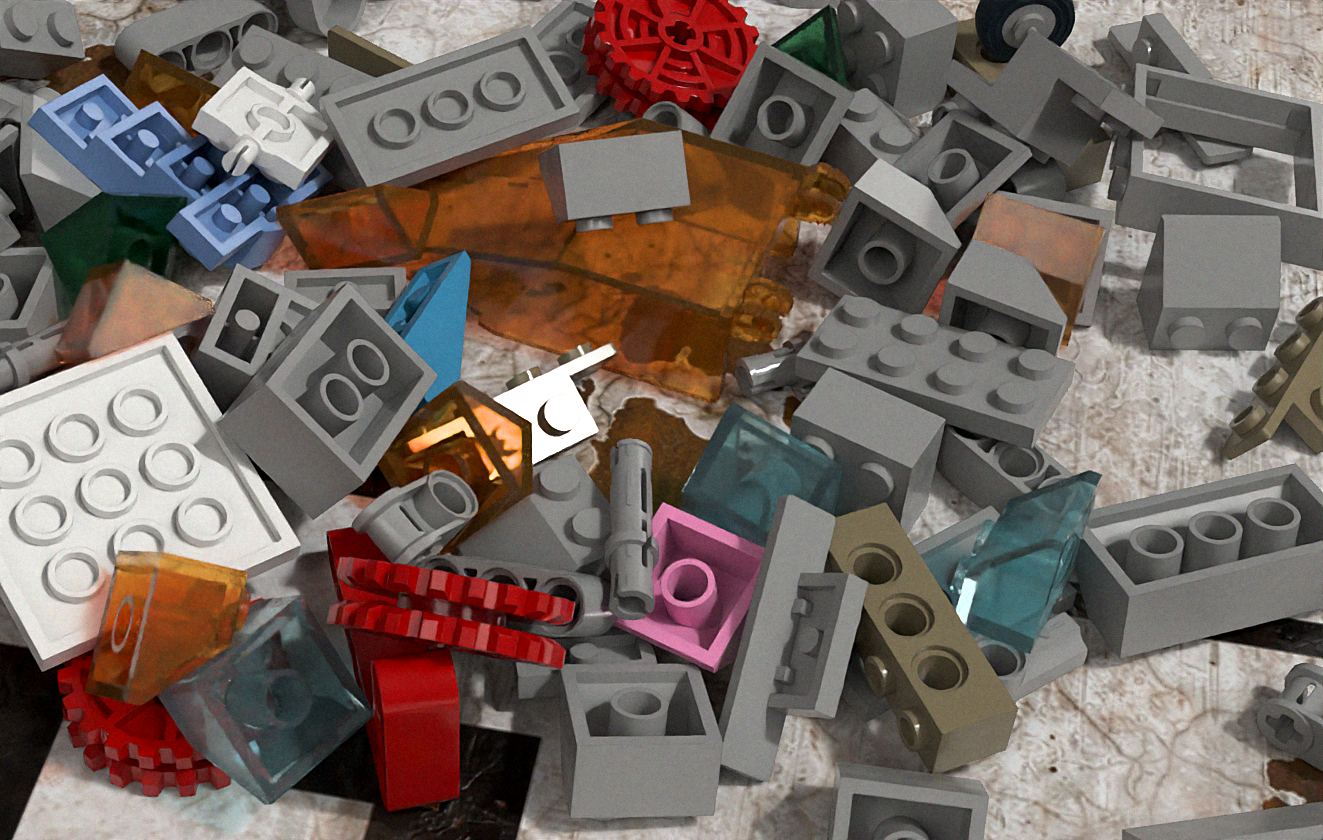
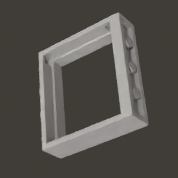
[1107,63,1323,271]

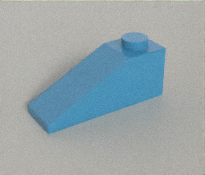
[384,250,471,426]

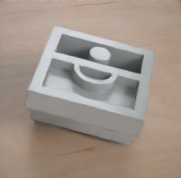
[940,29,1165,167]
[121,263,320,415]

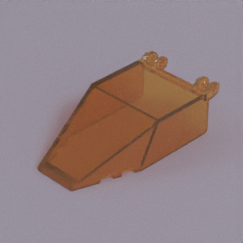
[356,118,852,403]

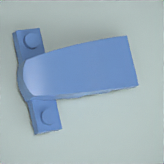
[27,74,334,272]

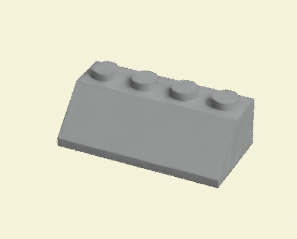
[1064,463,1323,659]

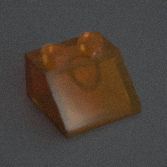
[971,192,1106,347]
[84,550,250,706]

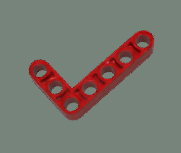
[326,527,460,812]

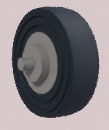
[975,0,1075,63]

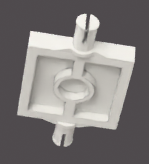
[192,66,336,191]

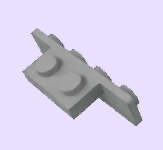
[1107,12,1254,165]
[718,495,869,782]

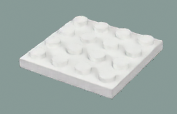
[0,330,301,672]

